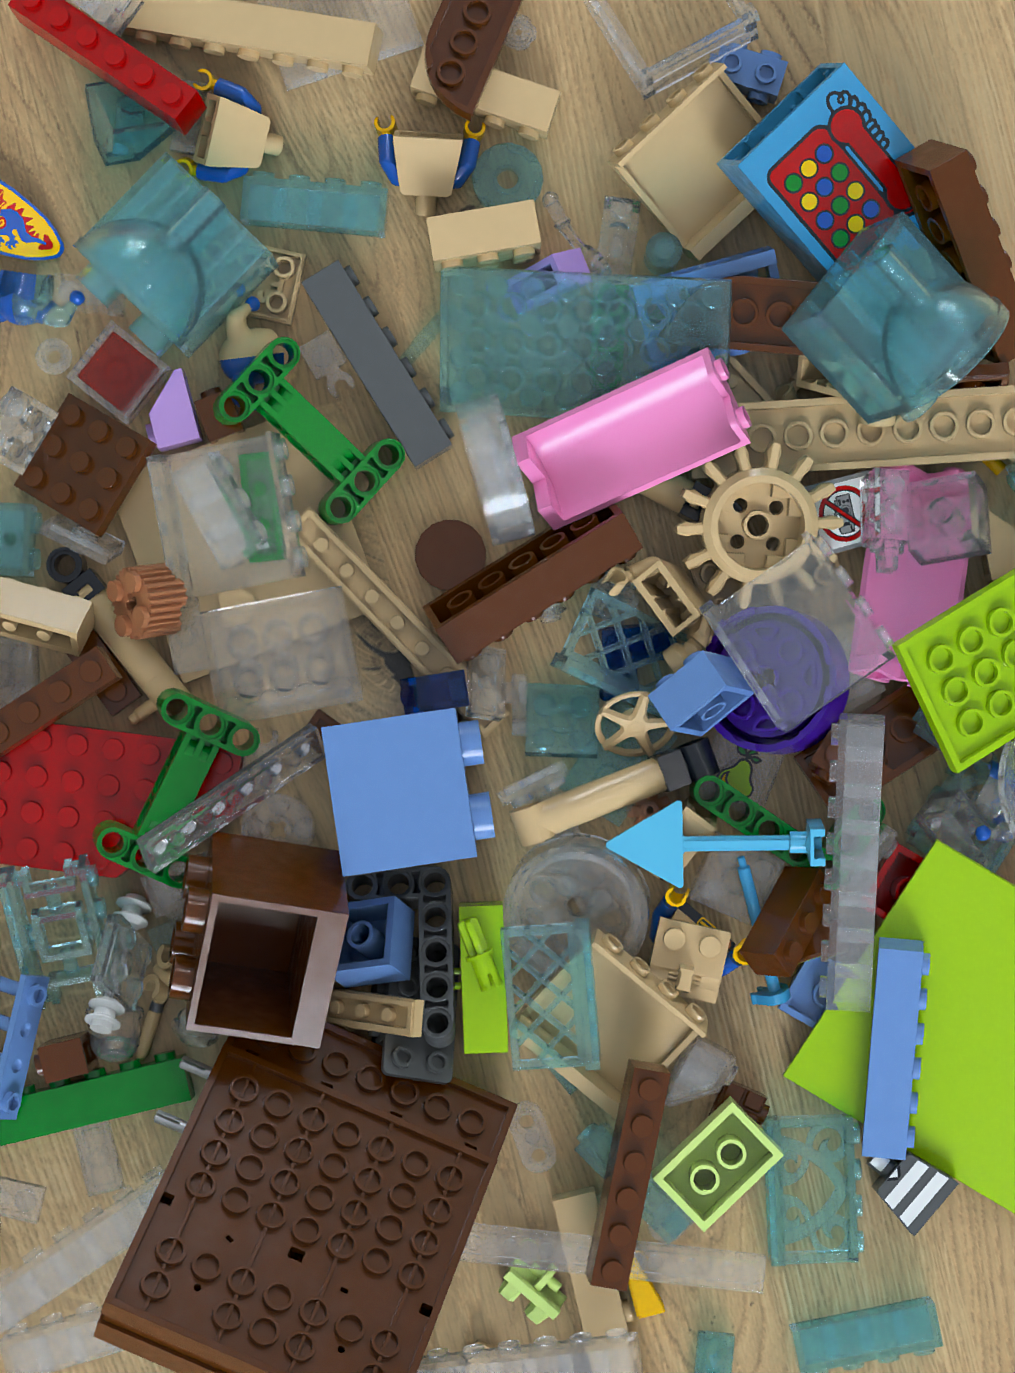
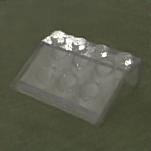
[199,586,363,722]

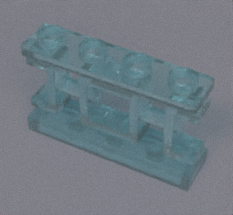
[0,853,123,1010]

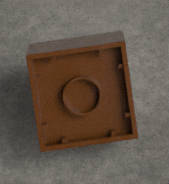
[168,831,349,1049]

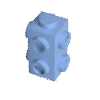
[705,39,788,106]

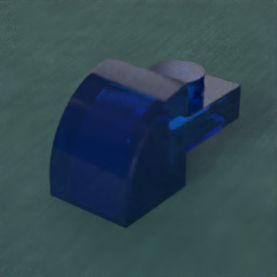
[399,669,470,715]

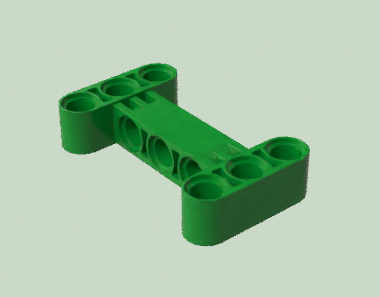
[213,337,405,525]
[92,688,260,889]

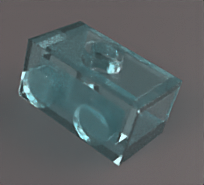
[0,502,43,578]

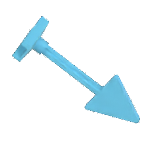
[606,800,825,888]

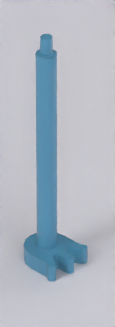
[737,856,791,1006]

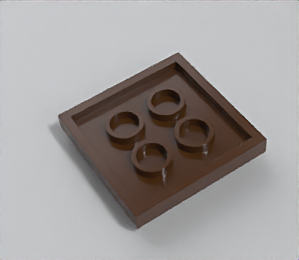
[14,393,157,538]

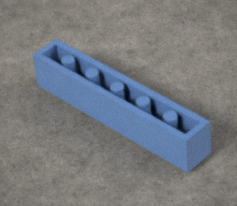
[862,937,930,1160]

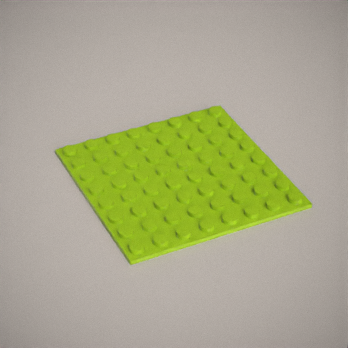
[783,839,1015,1214]

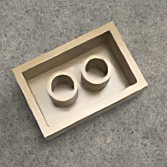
[426,199,541,276]

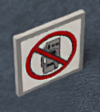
[804,470,874,553]

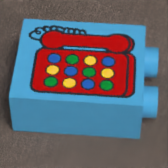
[717,63,925,299]

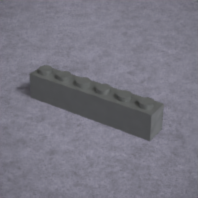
[301,260,455,470]

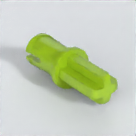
[457,917,503,992]

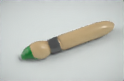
[135,998,168,1062]

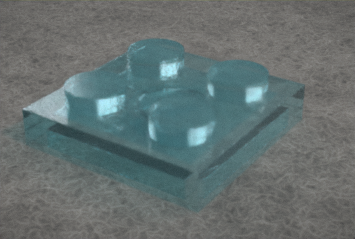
[525,683,600,759]

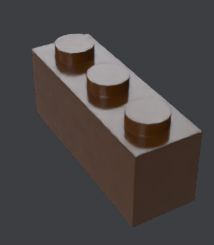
[739,866,836,978]

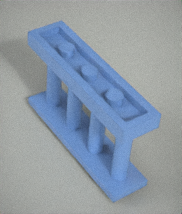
[0,974,50,1120]

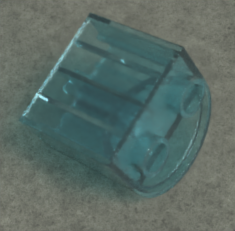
[73,152,278,359]
[781,212,1009,424]

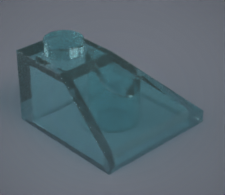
[85,81,176,166]

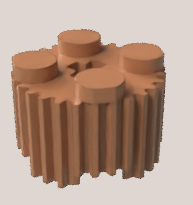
[106,562,188,640]

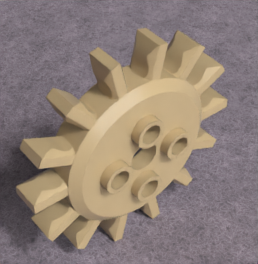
[674,442,844,609]

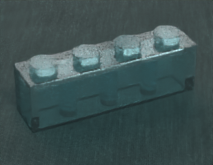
[240,171,389,238]
[789,1296,943,1373]

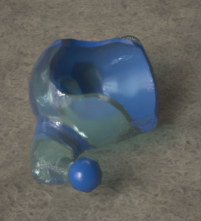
[0,269,85,327]

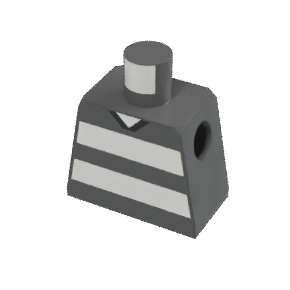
[866,1150,959,1236]

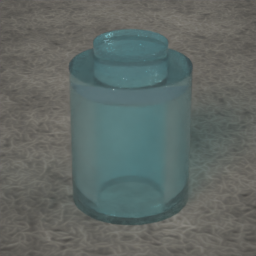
[644,232,682,275]

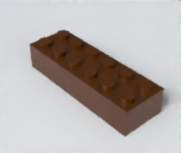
[894,139,1015,363]
[422,504,643,665]

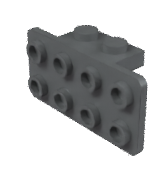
[368,937,460,1085]

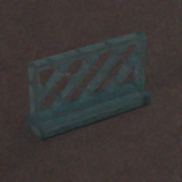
[550,587,702,718]
[500,917,601,1071]

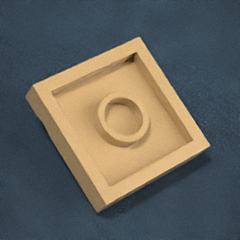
[649,916,731,1004]

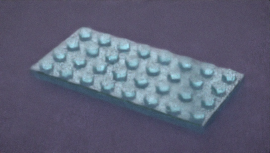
[440,267,732,418]

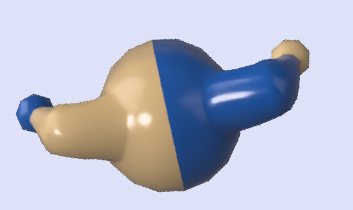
[219,296,284,410]

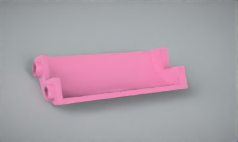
[511,347,752,530]
[849,465,979,687]

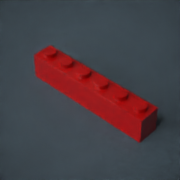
[8,0,207,136]

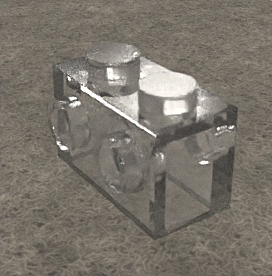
[0,386,59,475]

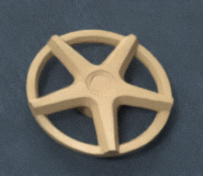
[594,691,674,757]

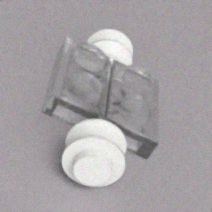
[84,893,152,1034]

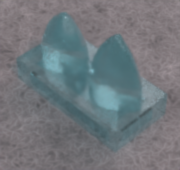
[694,1330,735,1373]

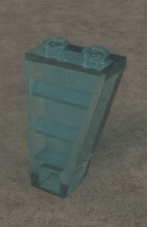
[574,1122,693,1245]

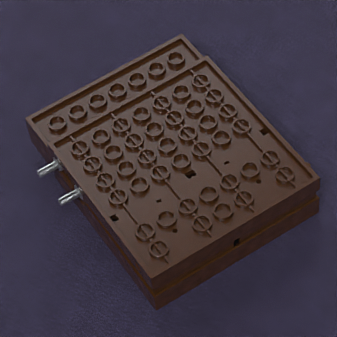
[93,1022,518,1373]

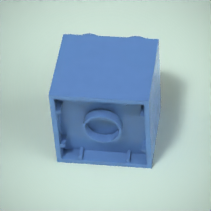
[321,708,495,877]

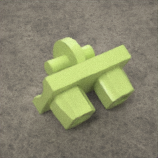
[498,1255,567,1325]

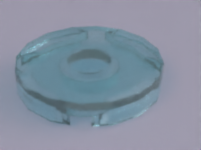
[472,143,543,207]

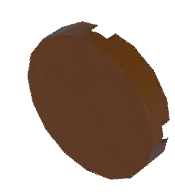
[415,520,486,591]

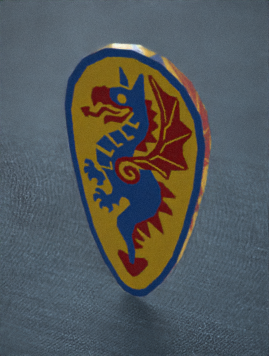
[0,180,64,260]

